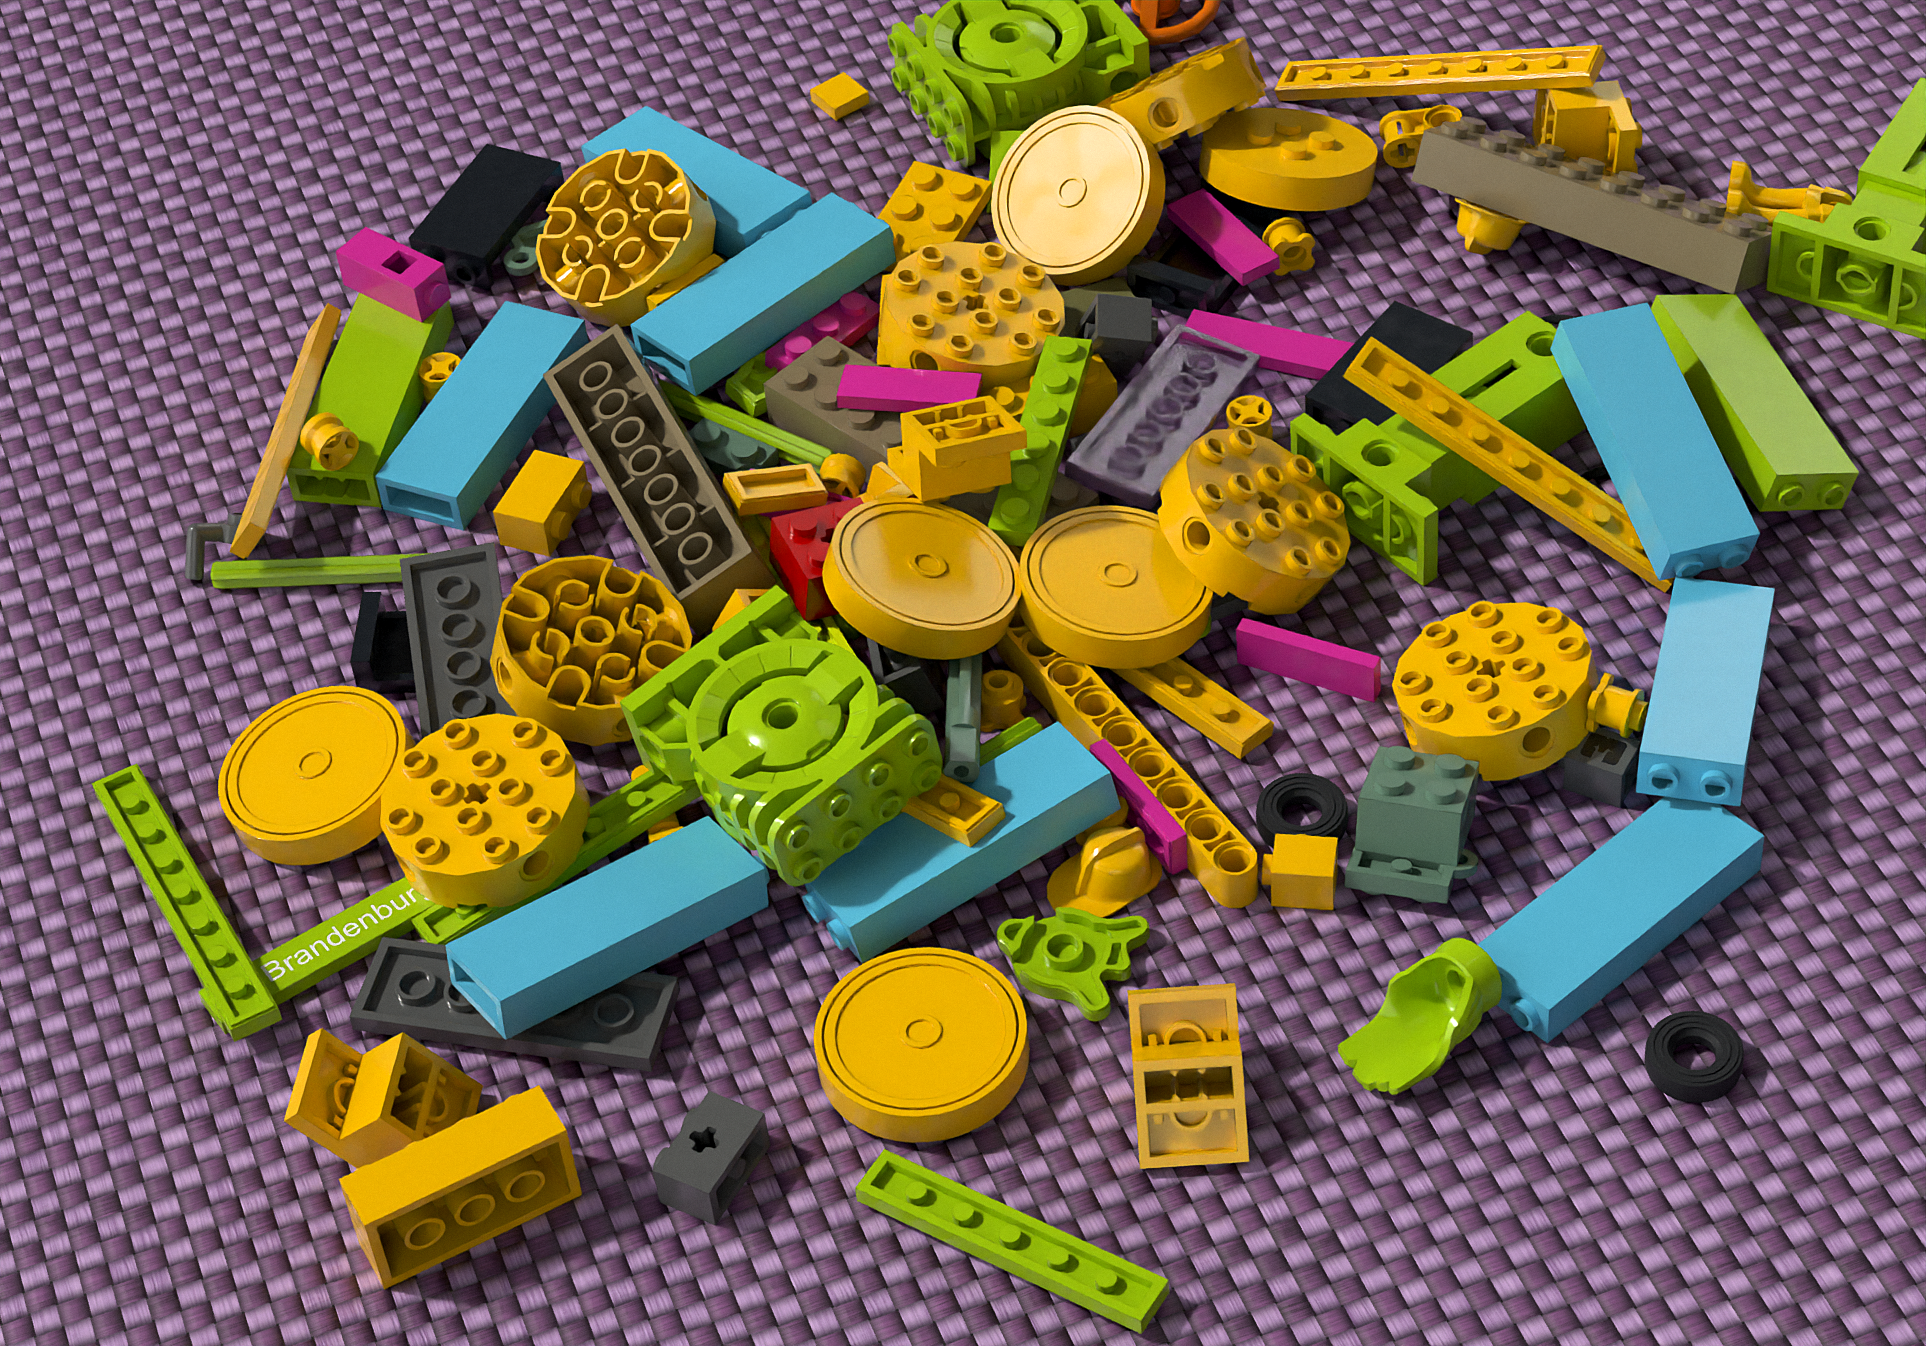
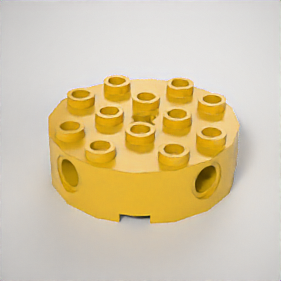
[1095,37,1267,152]
[535,148,716,327]
[879,241,1065,392]
[1157,426,1351,615]
[490,555,693,746]
[1392,601,1600,781]
[380,713,590,909]

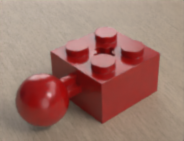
[769,497,864,622]

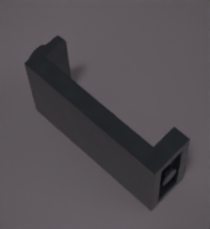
[409,144,565,290]
[1127,177,1283,319]
[1305,301,1473,436]
[350,591,416,694]

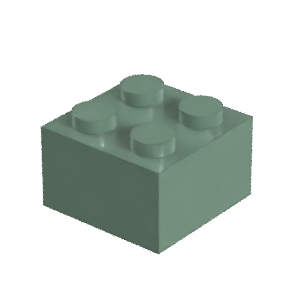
[1355,746,1480,867]

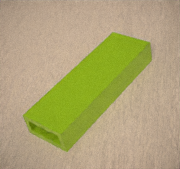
[286,293,454,507]
[1651,294,1859,512]

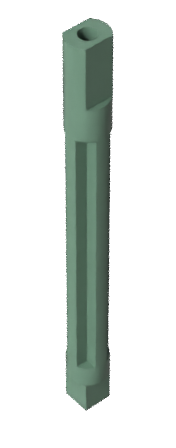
[944,652,983,782]

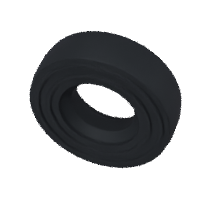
[1256,773,1348,849]
[1645,1011,1744,1103]

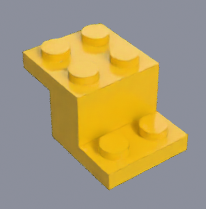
[1532,80,1642,174]
[887,395,1027,503]
[1127,983,1249,1169]
[284,1028,483,1169]

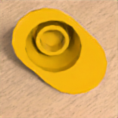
[1455,198,1530,255]
[1047,826,1162,918]

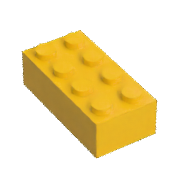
[339,1085,582,1290]

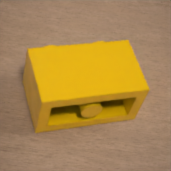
[493,450,592,557]

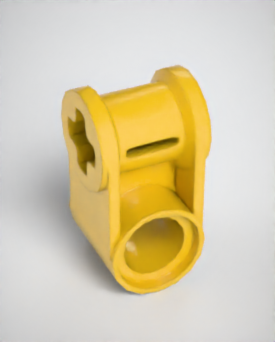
[1379,105,1462,168]

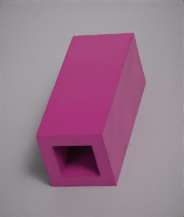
[336,227,451,323]

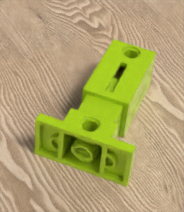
[1766,77,1926,340]
[1290,310,1587,587]

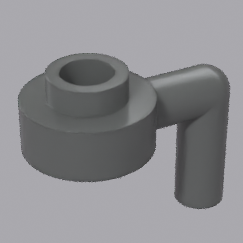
[185,512,264,580]

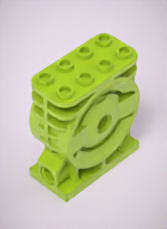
[887,0,1150,167]
[620,585,943,887]

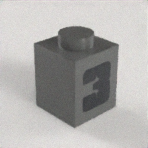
[1558,727,1642,808]

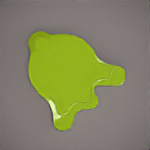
[997,907,1150,1021]

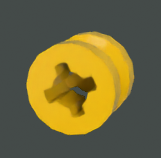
[418,352,461,405]
[1226,395,1273,441]
[300,412,359,471]
[819,453,866,499]

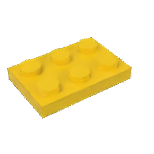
[877,161,993,272]

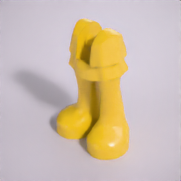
[1726,160,1853,227]

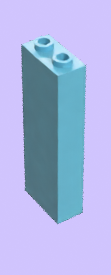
[581,106,813,259]
[630,192,896,396]
[375,301,589,531]
[1550,302,1760,581]
[1636,576,1775,807]
[802,721,1121,963]
[1478,797,1764,1043]
[445,816,770,1040]

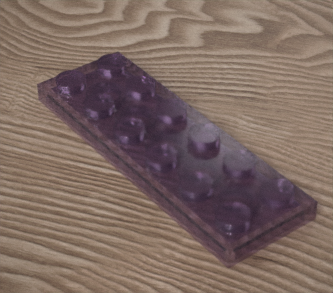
[1064,323,1261,511]

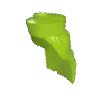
[1338,938,1502,1095]

